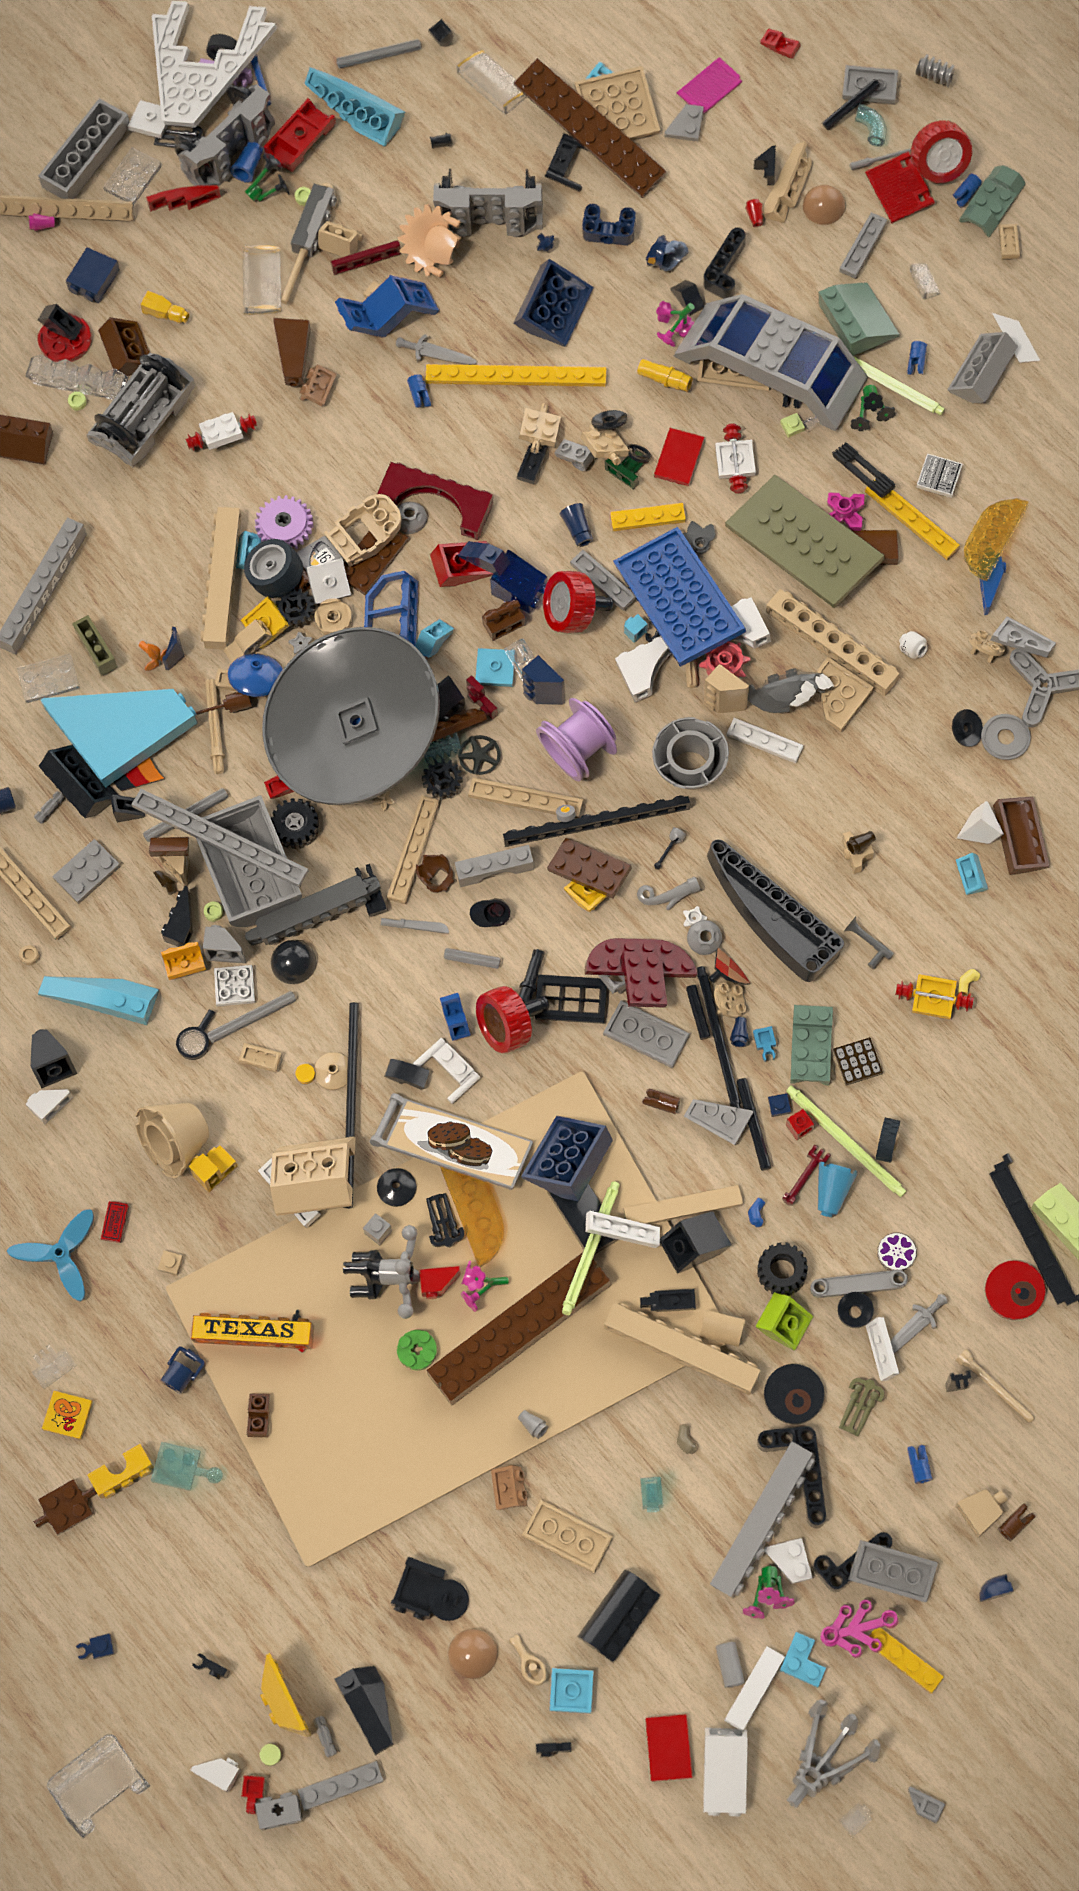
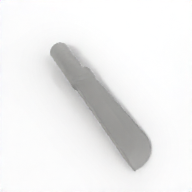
[381,918,449,934]

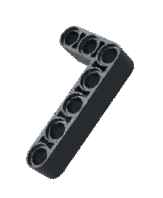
[757,1426,826,1528]

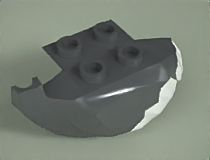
[748,668,834,713]

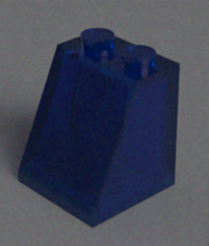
[490,550,548,614]

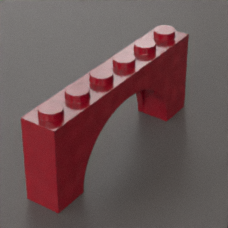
[377,462,494,540]

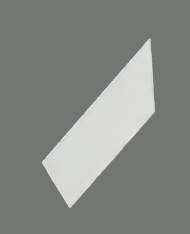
[992,313,1040,362]

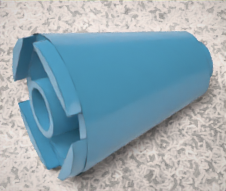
[818,1162,858,1218]

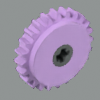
[255,495,313,549]

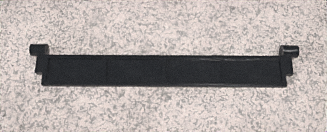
[989,1153,1079,1306]

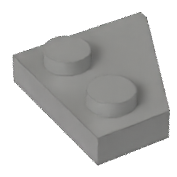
[664,104,704,142]

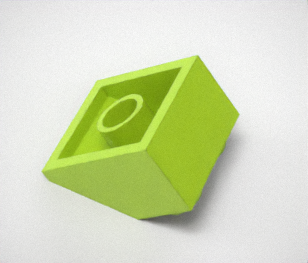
[755,1292,813,1350]

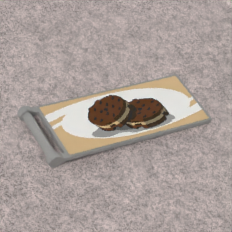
[369,1093,533,1190]

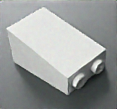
[703,1728,747,1816]

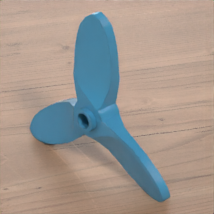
[7,1209,94,1302]

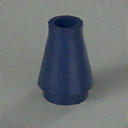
[730,1017,749,1047]

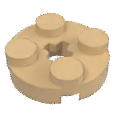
[314,599,352,635]

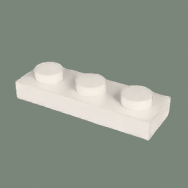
[865,1317,899,1381]

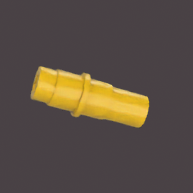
[637,359,693,392]

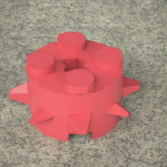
[699,641,750,678]

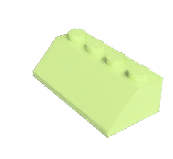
[1031,1183,1079,1260]

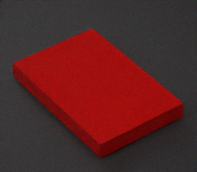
[654,428,704,487]
[645,1714,692,1782]

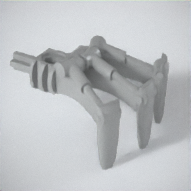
[787,1700,880,1808]

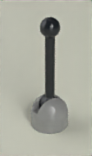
[654,827,686,870]

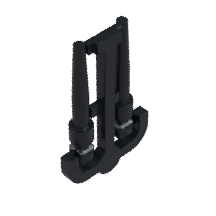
[154,126,203,148]
[426,1193,464,1248]

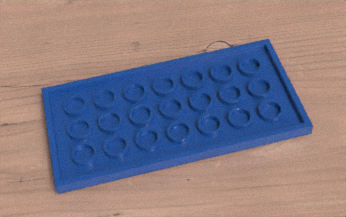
[613,527,746,667]

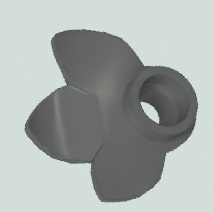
[682,521,715,554]

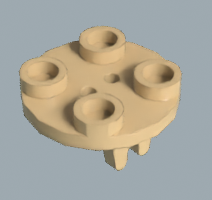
[969,630,1005,663]
[714,981,746,1018]

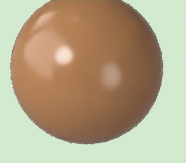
[803,184,845,225]
[448,1629,497,1679]

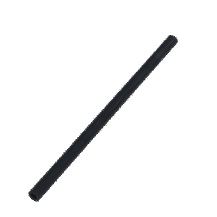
[343,1002,359,1209]

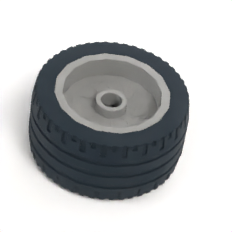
[244,539,303,598]

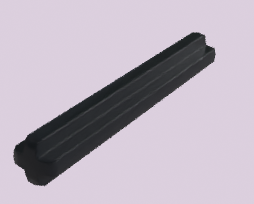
[822,79,880,130]

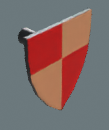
[709,948,750,985]

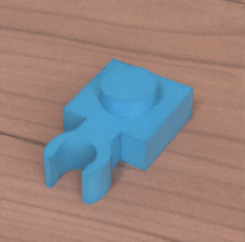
[753,1026,776,1062]

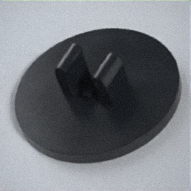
[428,1579,469,1621]

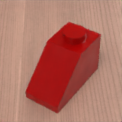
[420,1266,461,1299]

